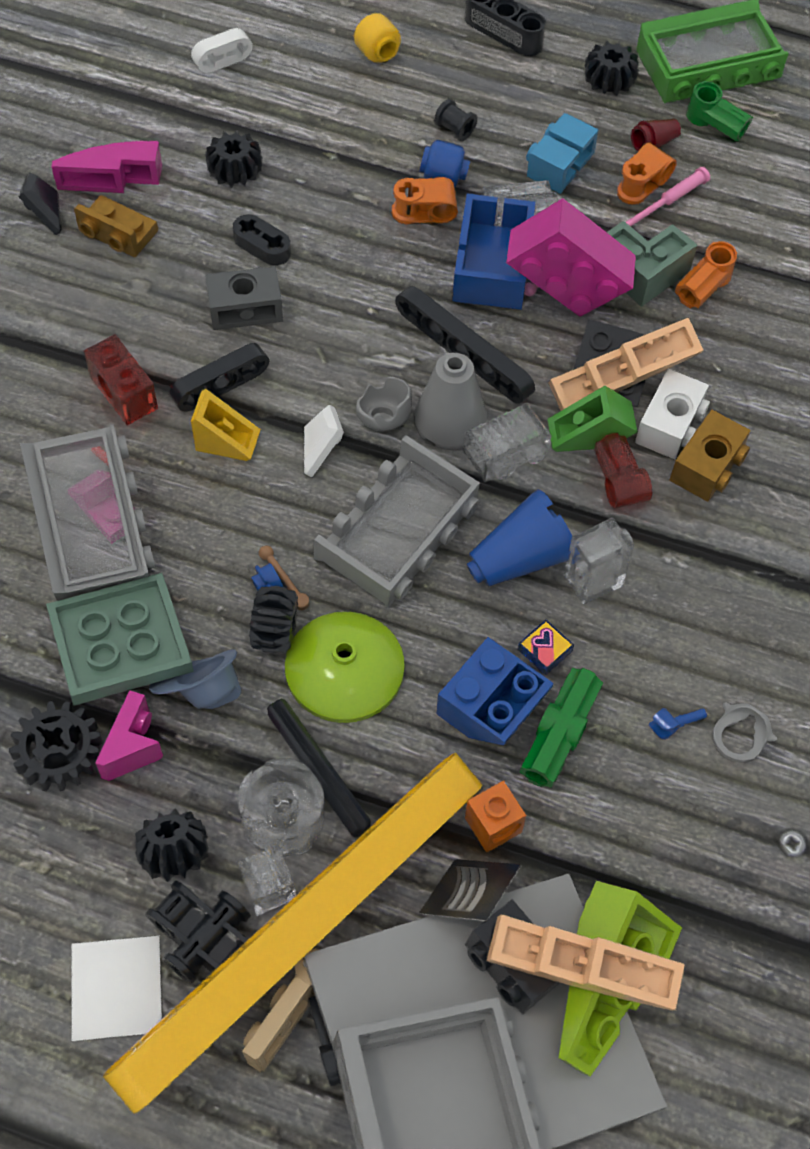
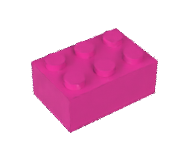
[506,198,636,317]

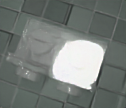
[482,180,558,226]

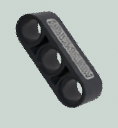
[465,0,546,57]

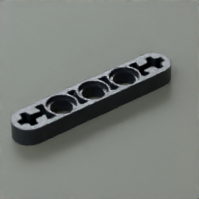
[395,286,535,404]

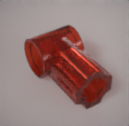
[594,433,653,509]

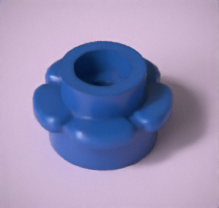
[251,563,283,591]

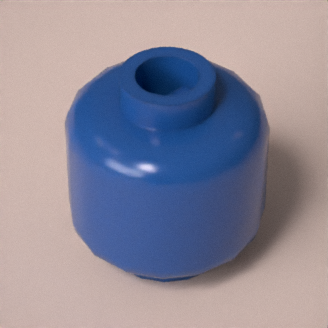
[419,140,470,188]

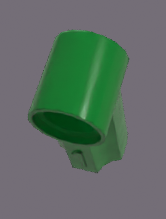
[686,81,753,142]

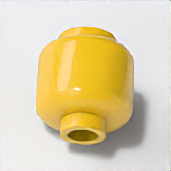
[354,13,401,63]

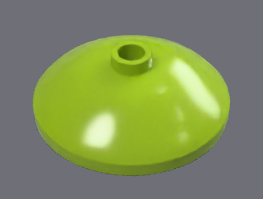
[285,612,404,723]

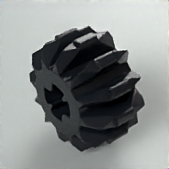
[584,40,639,96]
[205,130,263,188]
[249,586,298,654]
[135,809,209,882]

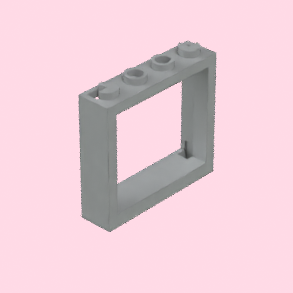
[332,997,540,1149]

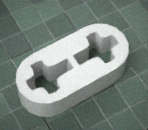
[191,28,253,73]

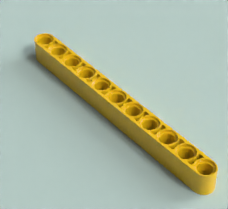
[103,752,483,1114]

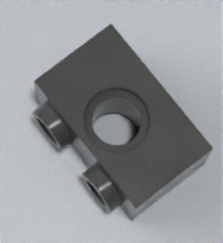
[205,266,283,330]

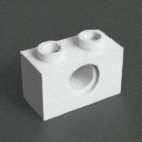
[635,369,710,460]

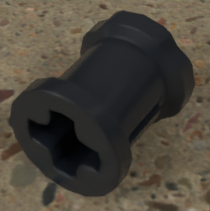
[434,98,478,141]

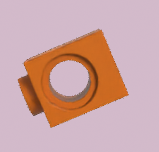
[465,780,526,853]

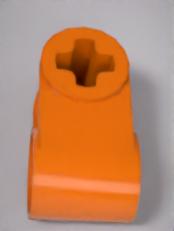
[617,143,677,205]
[391,177,458,224]

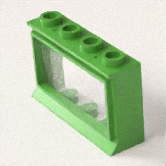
[636,0,789,103]

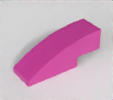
[51,141,162,193]

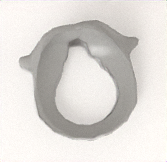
[712,703,777,762]

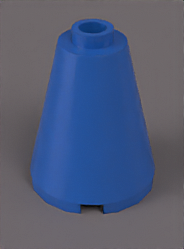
[466,489,579,587]

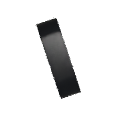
[233,214,291,266]

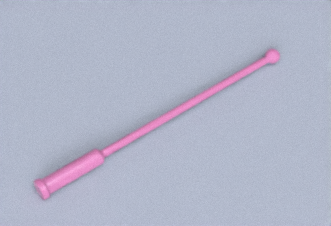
[524,167,710,296]

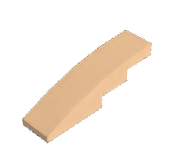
[549,317,704,411]
[487,915,685,1011]

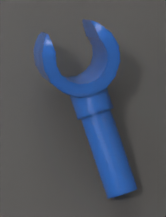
[649,708,707,740]

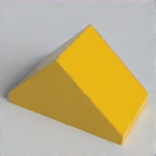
[191,389,261,461]

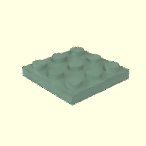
[46,573,194,706]

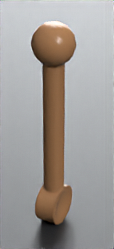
[259,545,309,610]

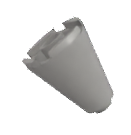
[414,353,487,450]

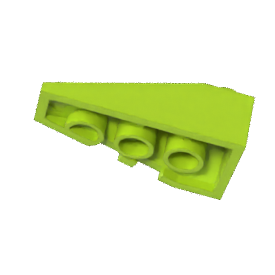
[559,881,682,1077]

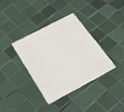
[72,936,162,1041]

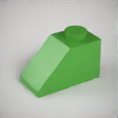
[547,386,638,452]

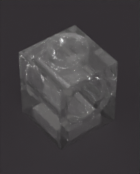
[237,845,296,916]

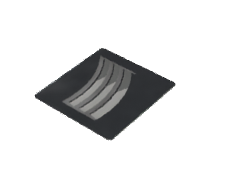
[419,859,521,921]

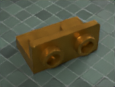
[74,195,159,258]

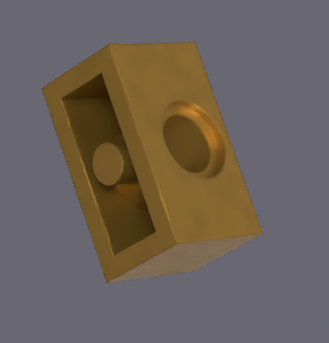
[669,409,751,502]

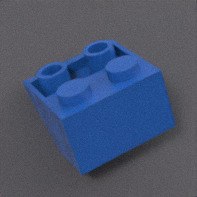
[436,637,554,746]

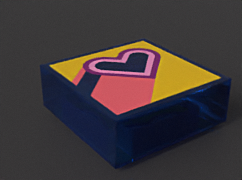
[517,620,574,675]

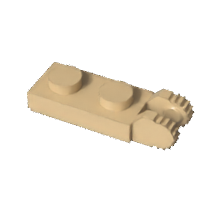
[242,947,318,1072]

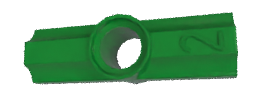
[520,668,603,788]

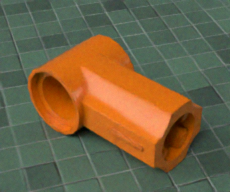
[675,241,737,309]

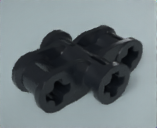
[145,880,251,985]

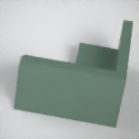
[607,221,697,307]

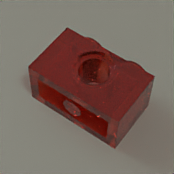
[83,334,158,426]

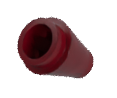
[631,118,681,151]

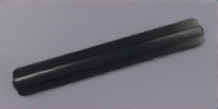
[267,699,371,837]

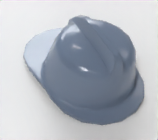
[149,649,241,709]

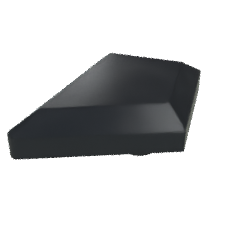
[18,172,62,235]

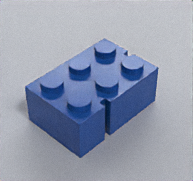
[452,194,536,310]

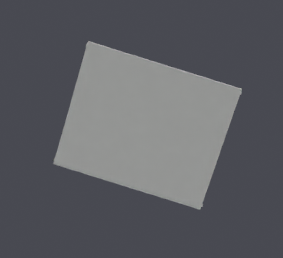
[303,874,667,1149]

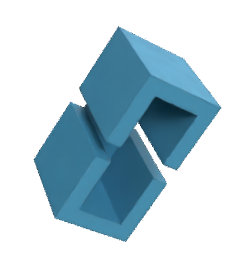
[526,112,599,194]

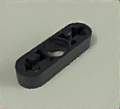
[169,343,270,412]

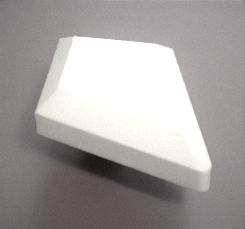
[304,405,344,477]

